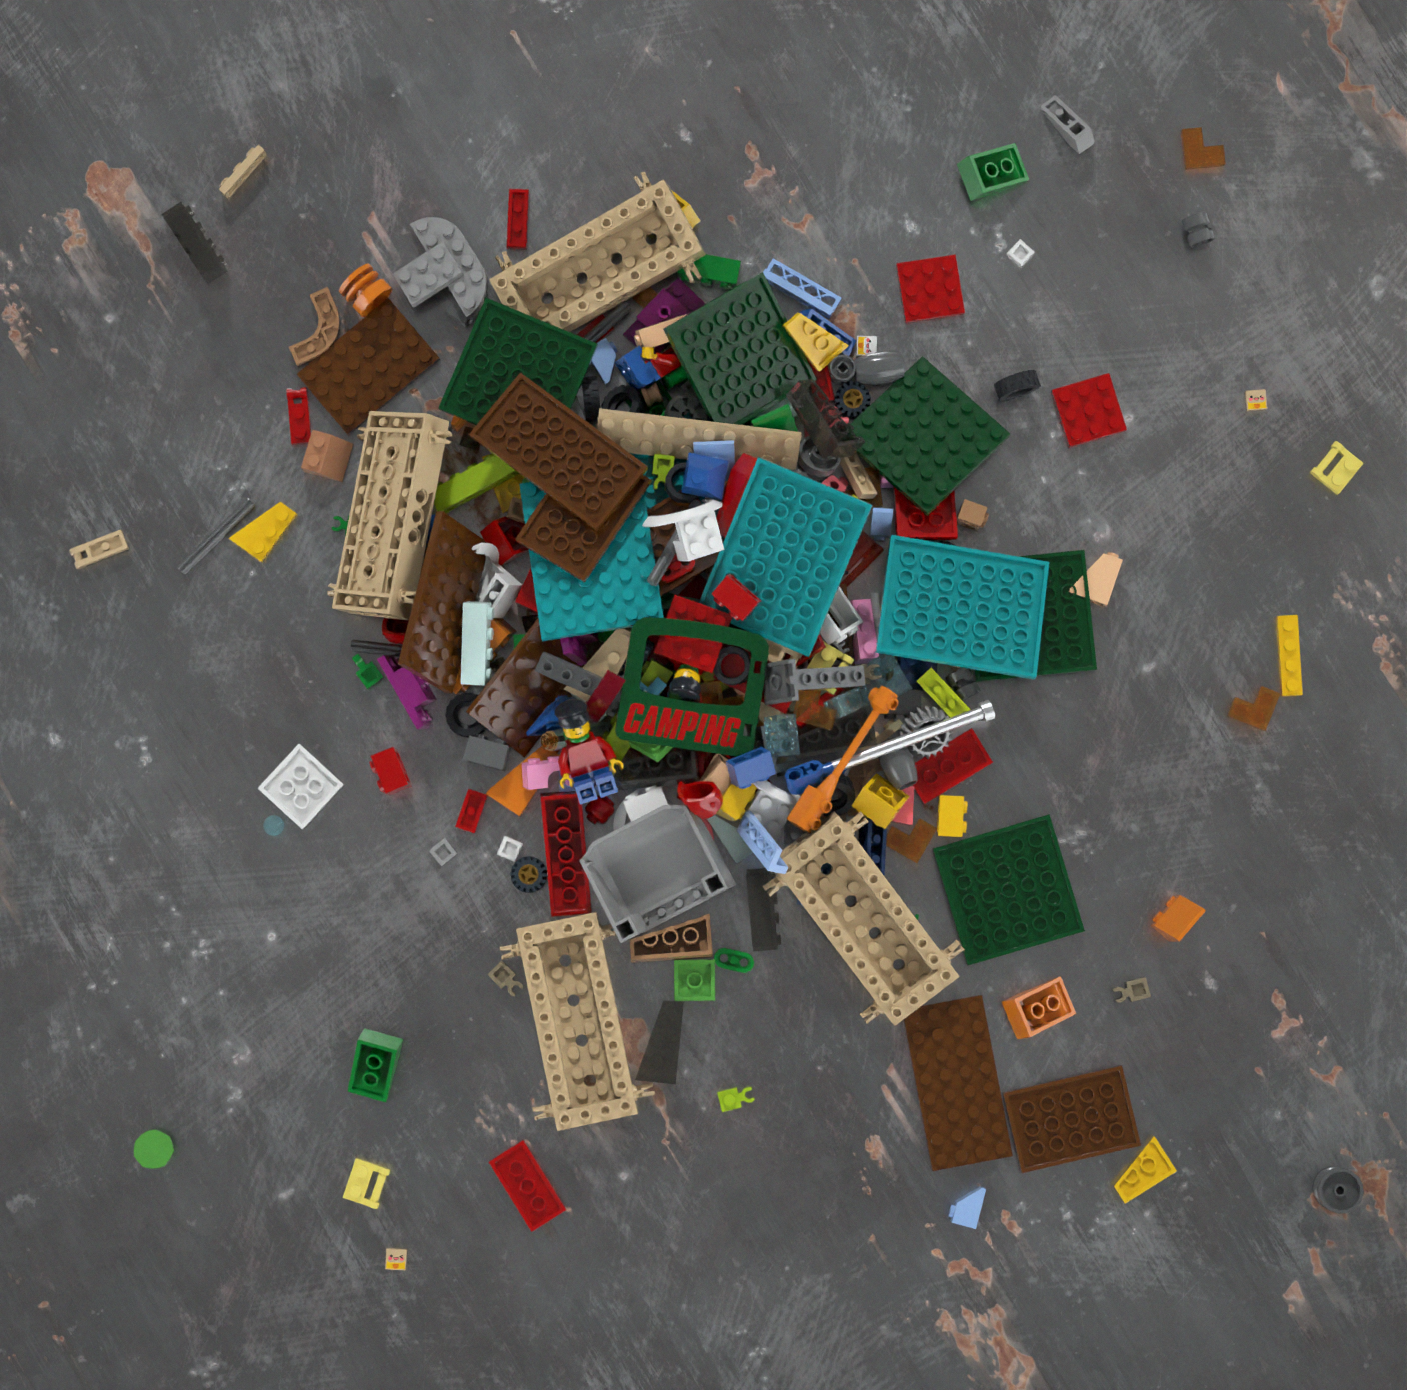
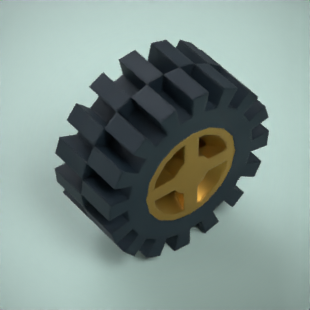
[834,381,871,419]
[510,856,547,893]

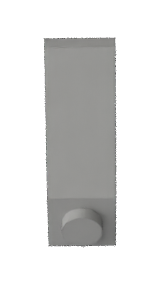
[1040,95,1095,154]

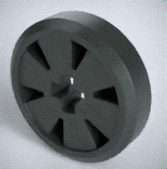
[664,393,709,421]

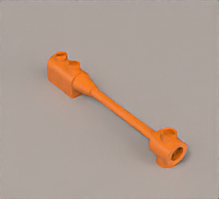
[787,686,899,834]

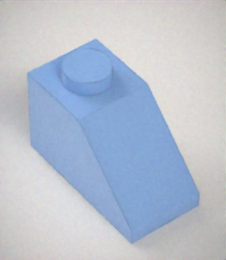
[591,338,618,388]
[869,508,893,541]
[948,1186,986,1229]

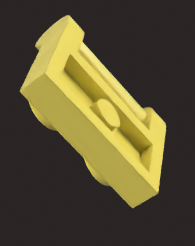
[1310,441,1363,495]
[806,641,854,695]
[343,1158,391,1209]

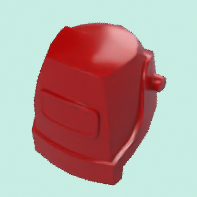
[382,618,409,644]
[677,781,723,819]

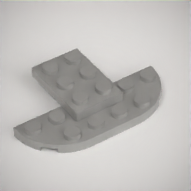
[393,217,488,320]

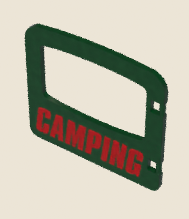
[615,617,769,756]

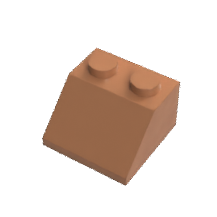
[301,430,354,482]

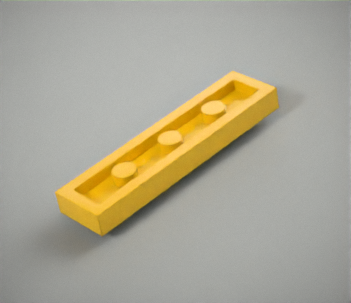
[1276,615,1303,696]

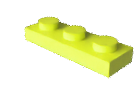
[917,667,971,718]

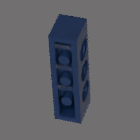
[855,818,887,899]

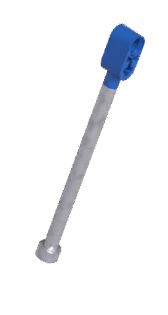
[785,700,995,795]

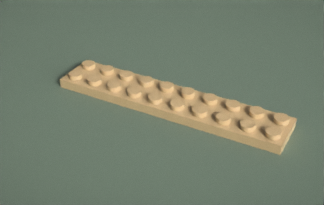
[597,408,802,470]

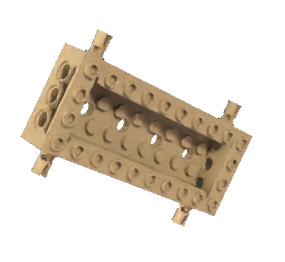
[489,172,706,332]
[327,411,452,620]
[763,811,965,1026]
[500,912,655,1131]

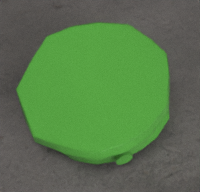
[133,1129,174,1169]

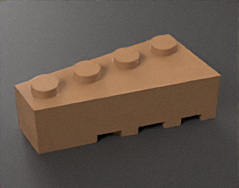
[630,914,713,963]

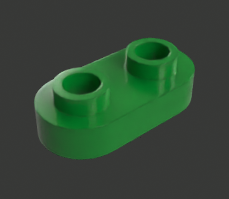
[714,948,754,973]

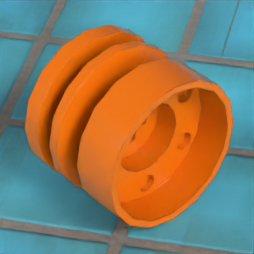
[339,263,393,317]

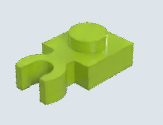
[652,454,675,491]
[717,1087,755,1112]

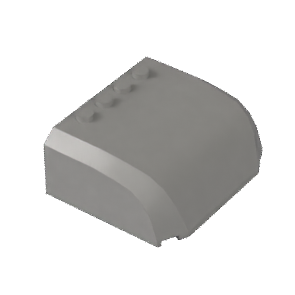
[580,805,736,943]

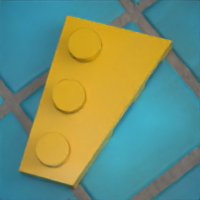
[783,312,849,372]
[229,502,297,562]
[1114,1136,1177,1204]

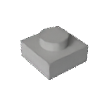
[429,838,458,866]

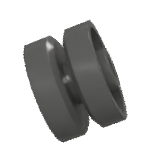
[796,434,841,483]
[1313,1166,1364,1214]

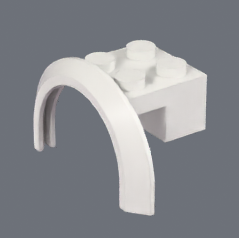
[642,499,724,561]
[472,543,522,618]
[741,780,803,836]
[613,785,685,831]

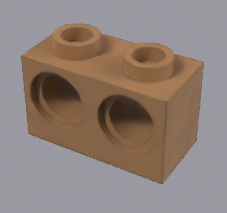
[957,499,989,532]

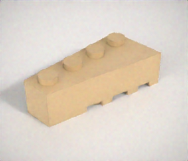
[564,628,631,701]

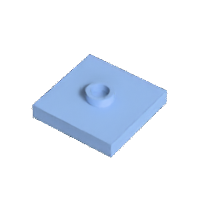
[693,440,735,481]

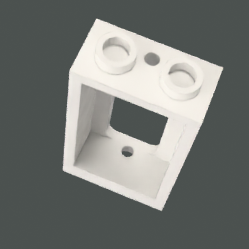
[820,587,864,645]

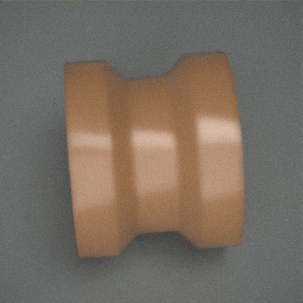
[641,383,663,407]

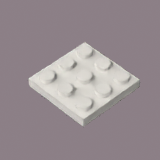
[258,744,344,829]

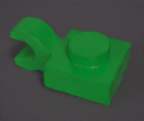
[352,654,384,689]

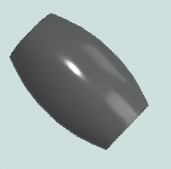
[854,352,905,385]
[878,737,918,790]

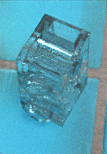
[823,686,870,721]
[764,714,800,758]

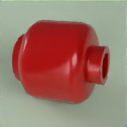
[585,795,615,825]

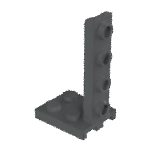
[535,652,624,717]
[763,659,866,705]
[750,725,847,777]

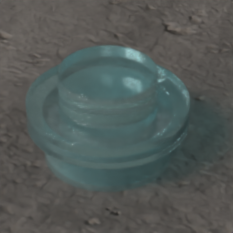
[263,815,284,836]

